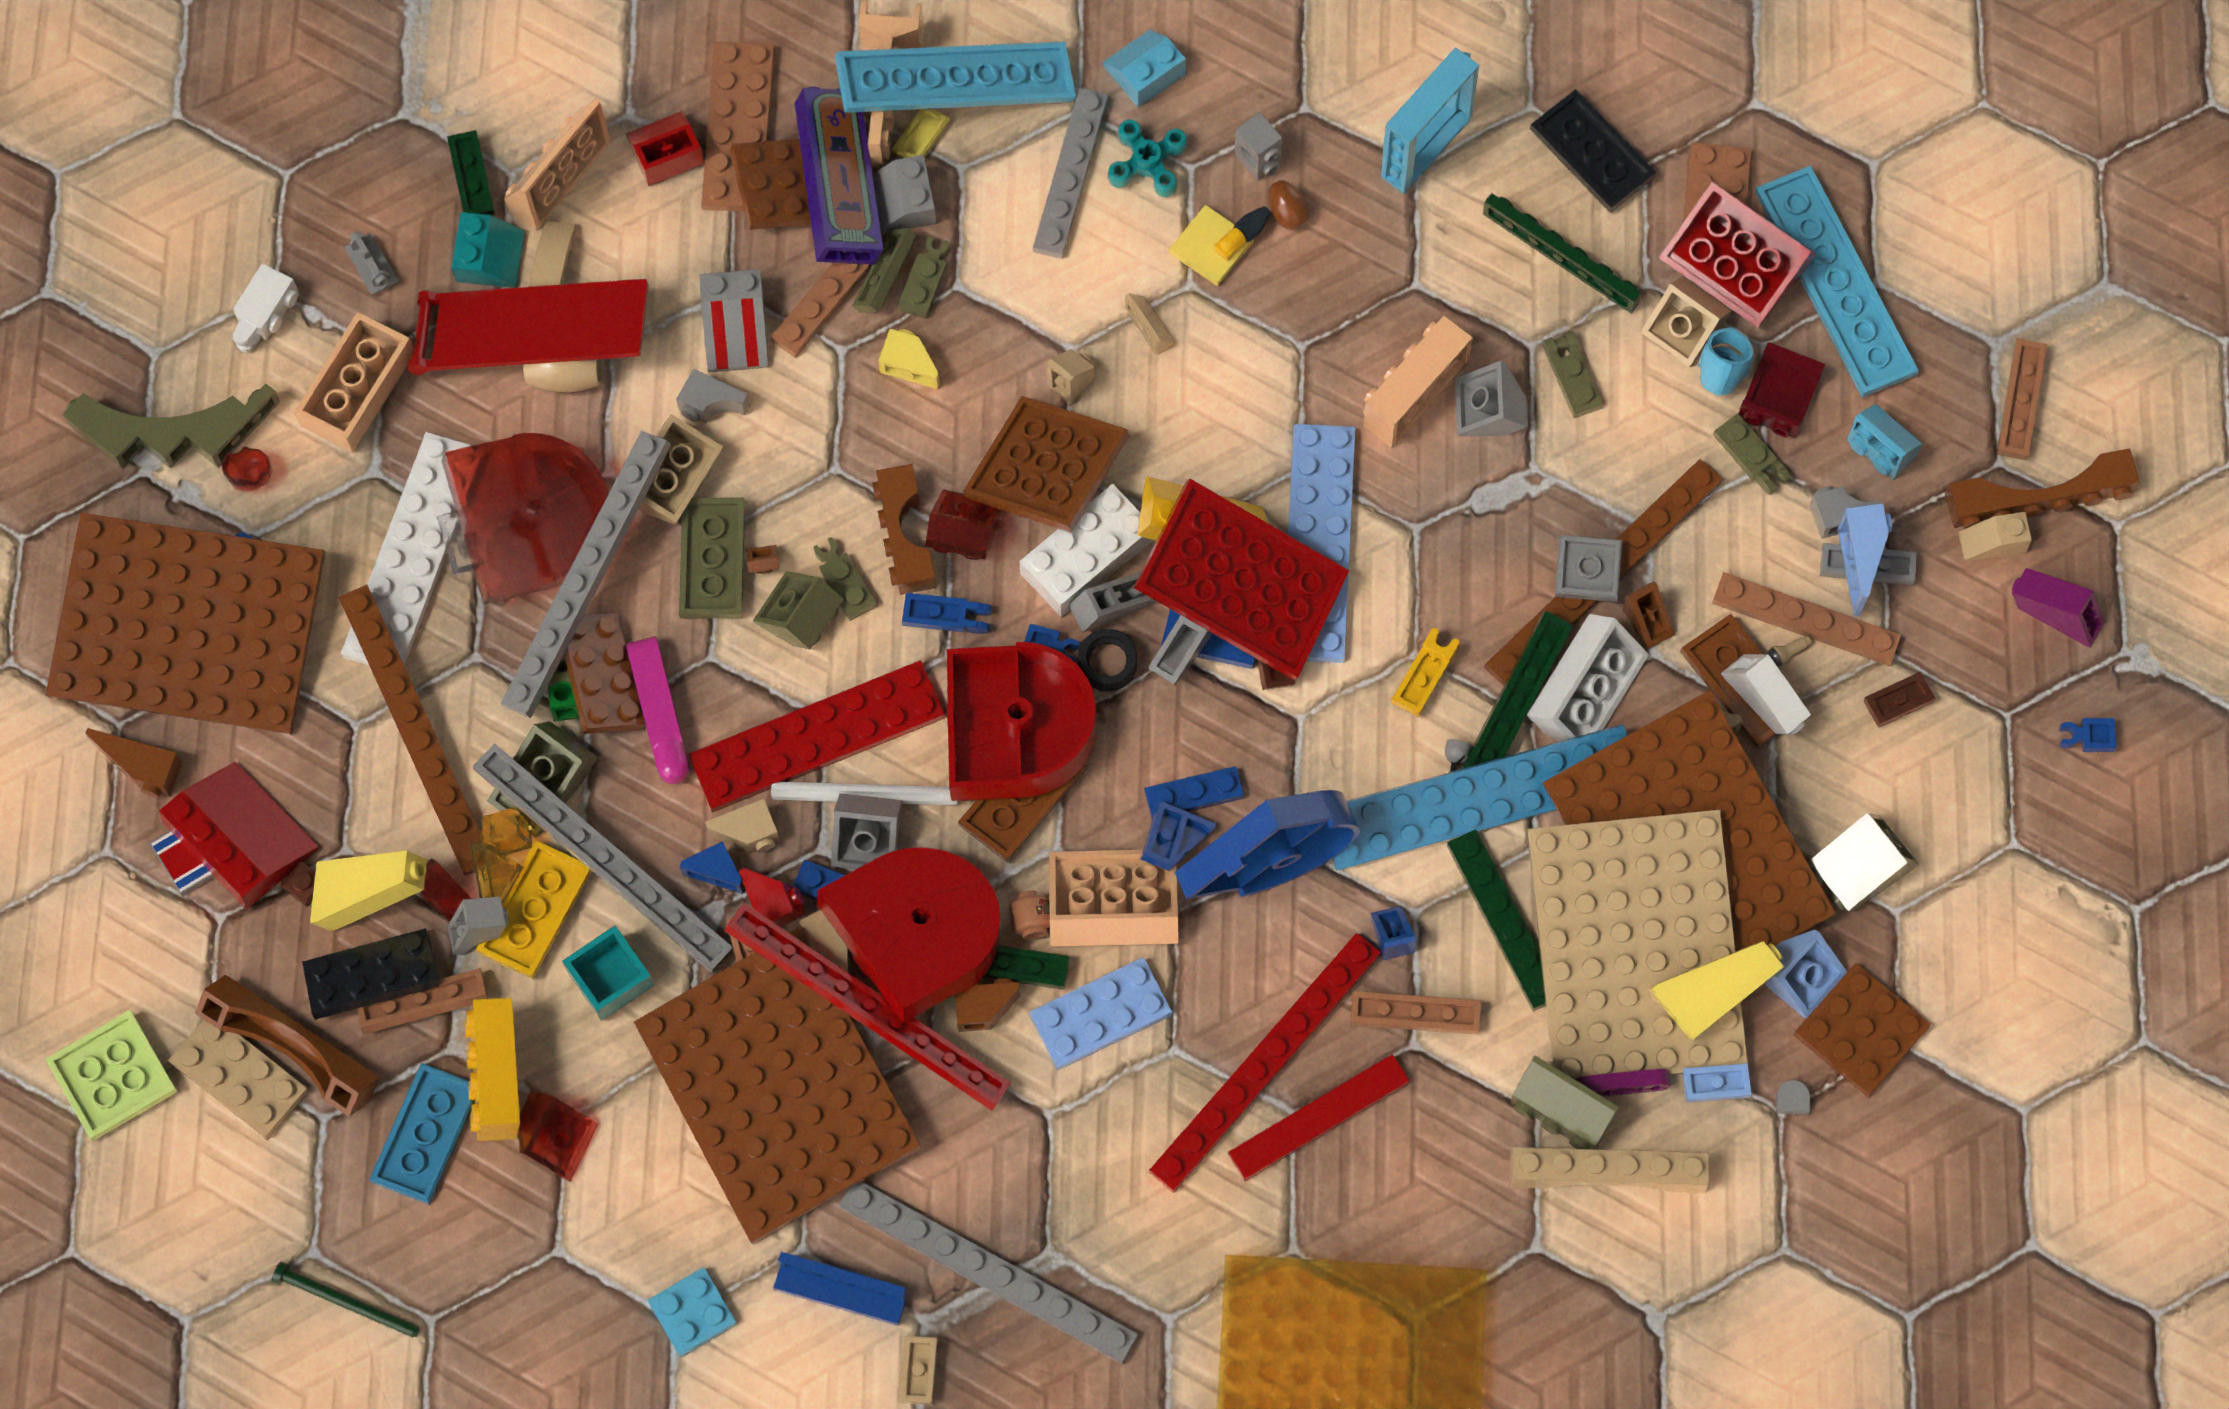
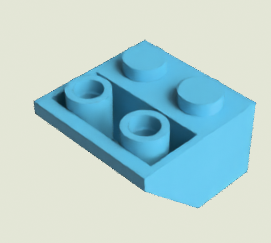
[1847,404,1922,480]

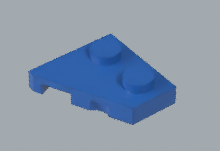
[1140,801,1216,871]

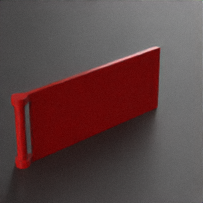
[407,279,649,375]

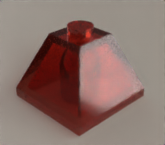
[518,1091,598,1182]

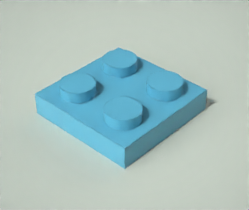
[647,1267,737,1358]

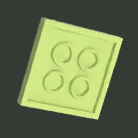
[45,1010,178,1142]

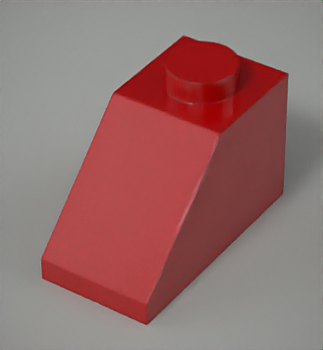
[738,868,806,927]

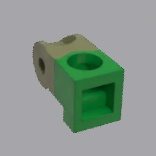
[548,659,579,722]

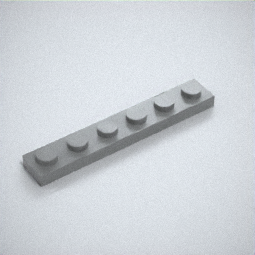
[1033,88,1108,259]

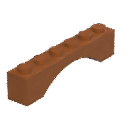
[1945,448,2140,529]
[195,974,380,1117]

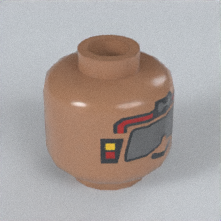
[1009,890,1050,940]

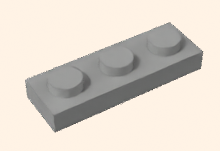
[1820,543,1917,586]

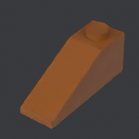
[85,728,182,797]

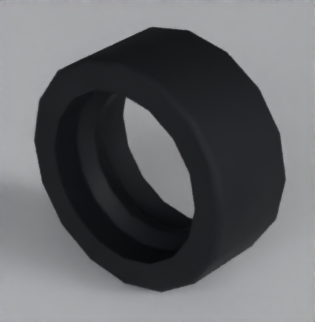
[1078,629,1137,691]

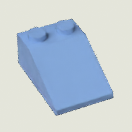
[1838,504,1892,617]

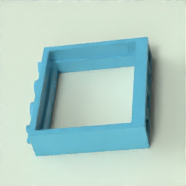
[1381,47,1479,194]

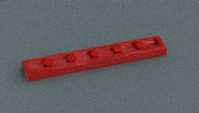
[1228,1054,1410,1181]

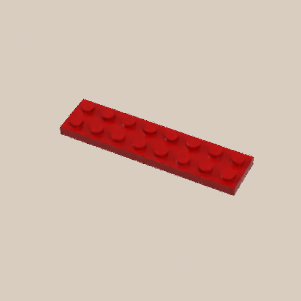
[688,660,945,813]

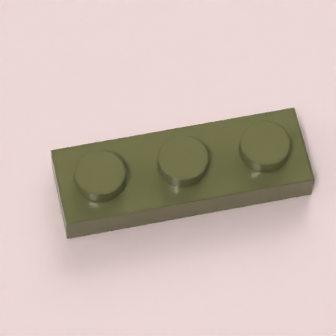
[852,228,916,313]

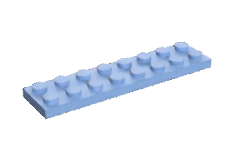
[1288,424,1355,663]

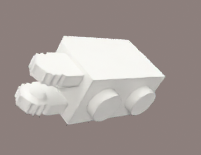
[232,264,298,353]

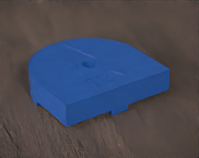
[1175,790,1360,899]

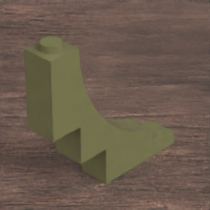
[62,383,280,469]

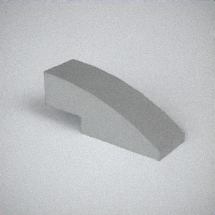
[1148,616,1213,685]

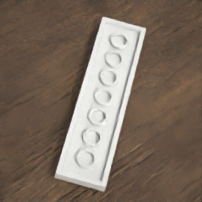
[341,432,485,666]

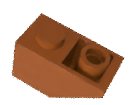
[955,978,1020,1032]

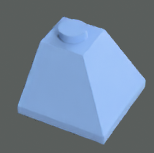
[1764,930,1847,1019]

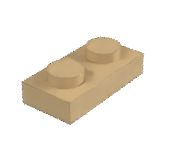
[899,1336,938,1405]

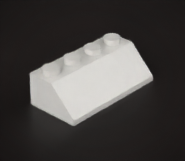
[1527,614,1649,741]

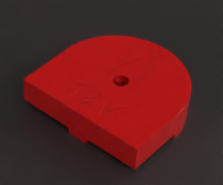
[947,642,1097,801]
[817,847,1000,1023]

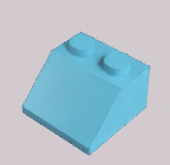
[1102,30,1186,108]

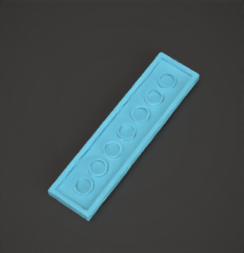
[834,42,1076,113]
[1755,165,1919,398]

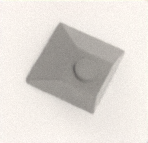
[1455,361,1528,437]

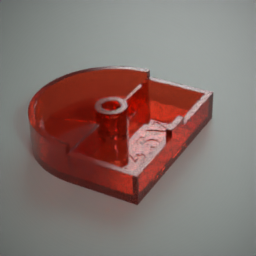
[441,433,609,605]

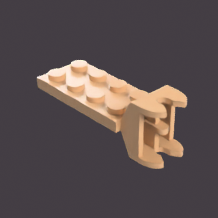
[858,0,923,170]

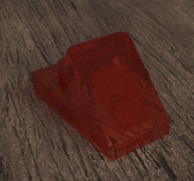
[420,858,472,922]

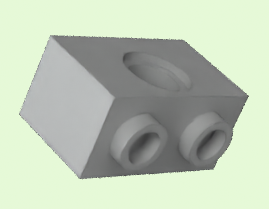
[1235,112,1282,181]

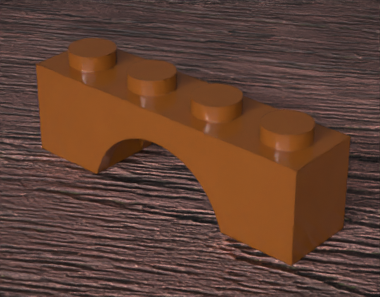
[872,464,936,595]

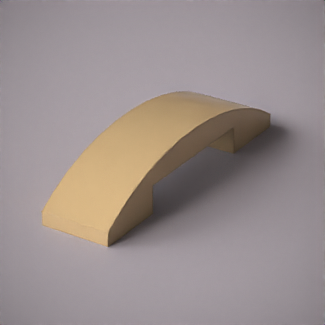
[529,220,577,287]

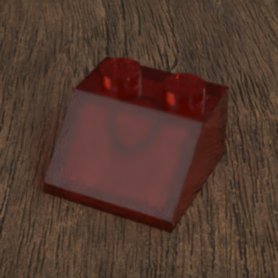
[925,489,1001,560]

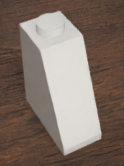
[1721,654,1811,735]

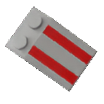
[699,269,769,373]

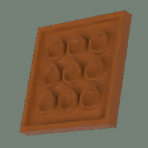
[963,396,1130,533]

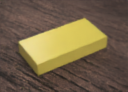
[892,108,950,159]

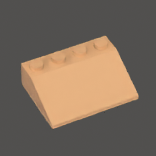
[504,99,611,231]
[1049,850,1178,947]

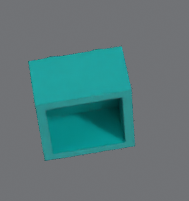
[562,925,655,1021]

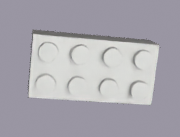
[1019,484,1153,618]

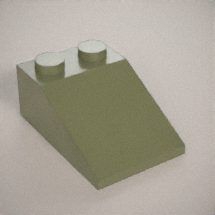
[487,721,598,838]

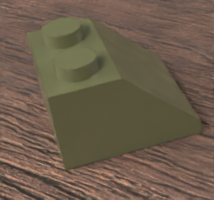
[753,571,844,650]

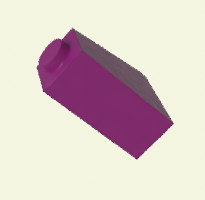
[2012,568,2105,648]

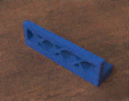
[773,1252,908,1326]

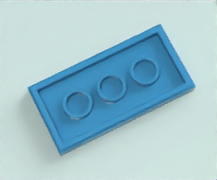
[369,1063,475,1205]

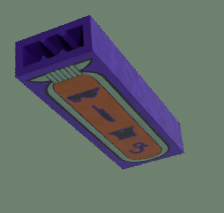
[794,86,883,265]

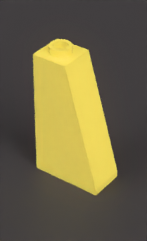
[310,851,427,931]
[1649,941,1784,1040]

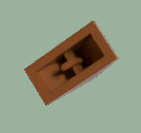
[1623,581,1675,649]

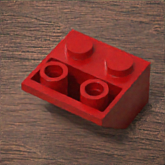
[625,111,704,186]

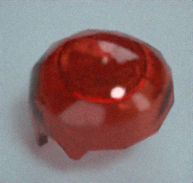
[221,446,273,492]

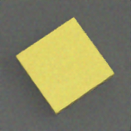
[1169,205,1254,287]

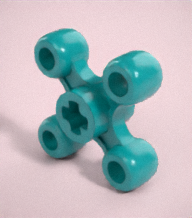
[1108,119,1187,197]

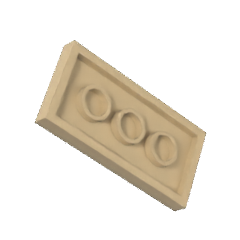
[168,1020,309,1140]

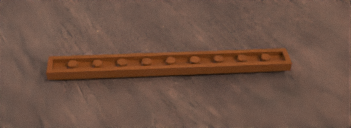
[1484,459,1722,686]
[339,585,494,876]

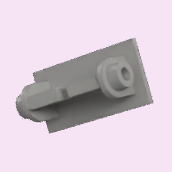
[344,231,399,296]

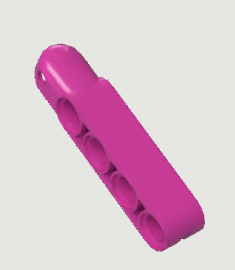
[626,636,690,784]

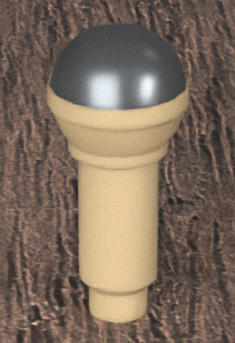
[1767,636,1812,667]

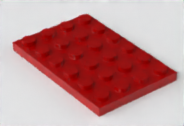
[1133,478,1349,680]

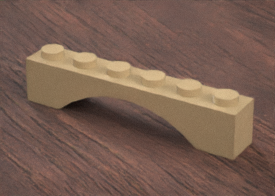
[1510,1147,1709,1193]

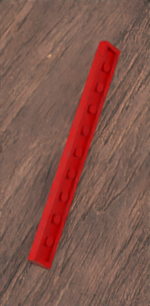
[724,902,1011,1111]
[1149,932,1381,1193]

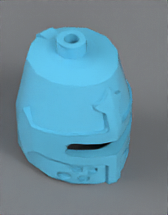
[1697,327,1753,396]

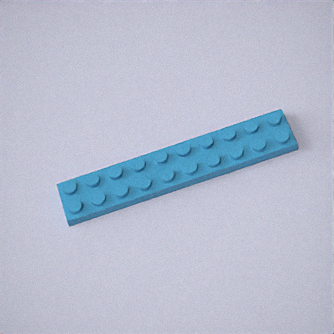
[1333,724,1627,870]

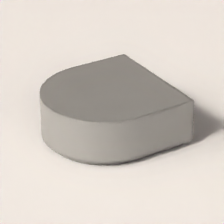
[1776,1080,1810,1115]

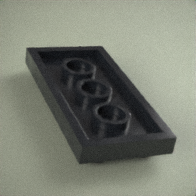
[1530,89,1656,213]
[302,928,439,1020]

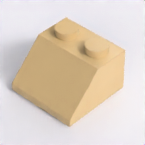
[1641,276,1733,367]

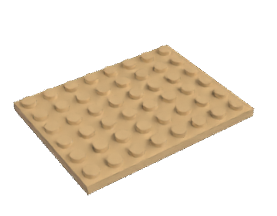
[1527,810,1748,1080]

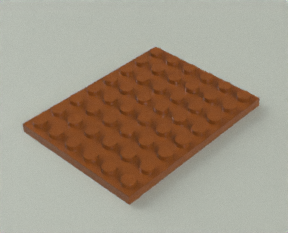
[46,512,326,735]
[1542,690,1836,952]
[634,926,922,1245]

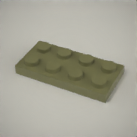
[679,498,745,619]

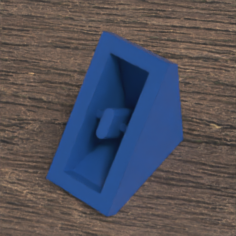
[680,842,744,894]
[1370,906,1416,961]

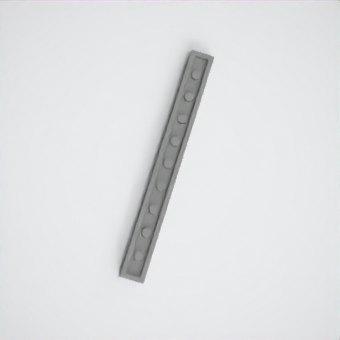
[500,431,671,719]
[473,743,733,973]
[839,1182,1138,1364]

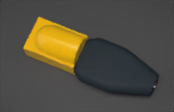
[1214,206,1271,261]

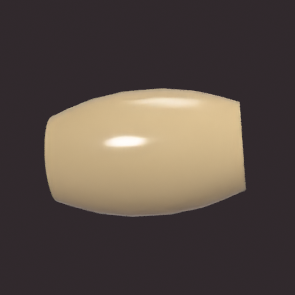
[524,359,603,393]

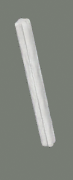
[771,782,958,805]

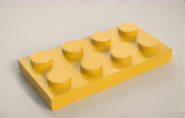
[476,840,592,980]

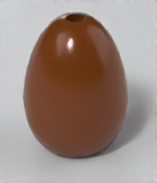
[1268,180,1310,230]

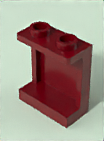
[1738,342,1825,438]

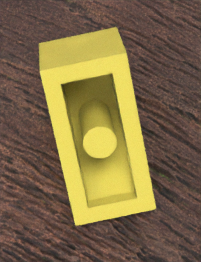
[878,329,940,389]

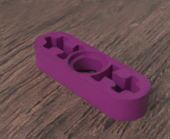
[1576,1069,1671,1097]

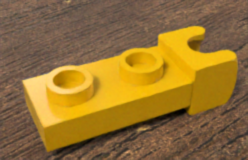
[1391,628,1460,718]

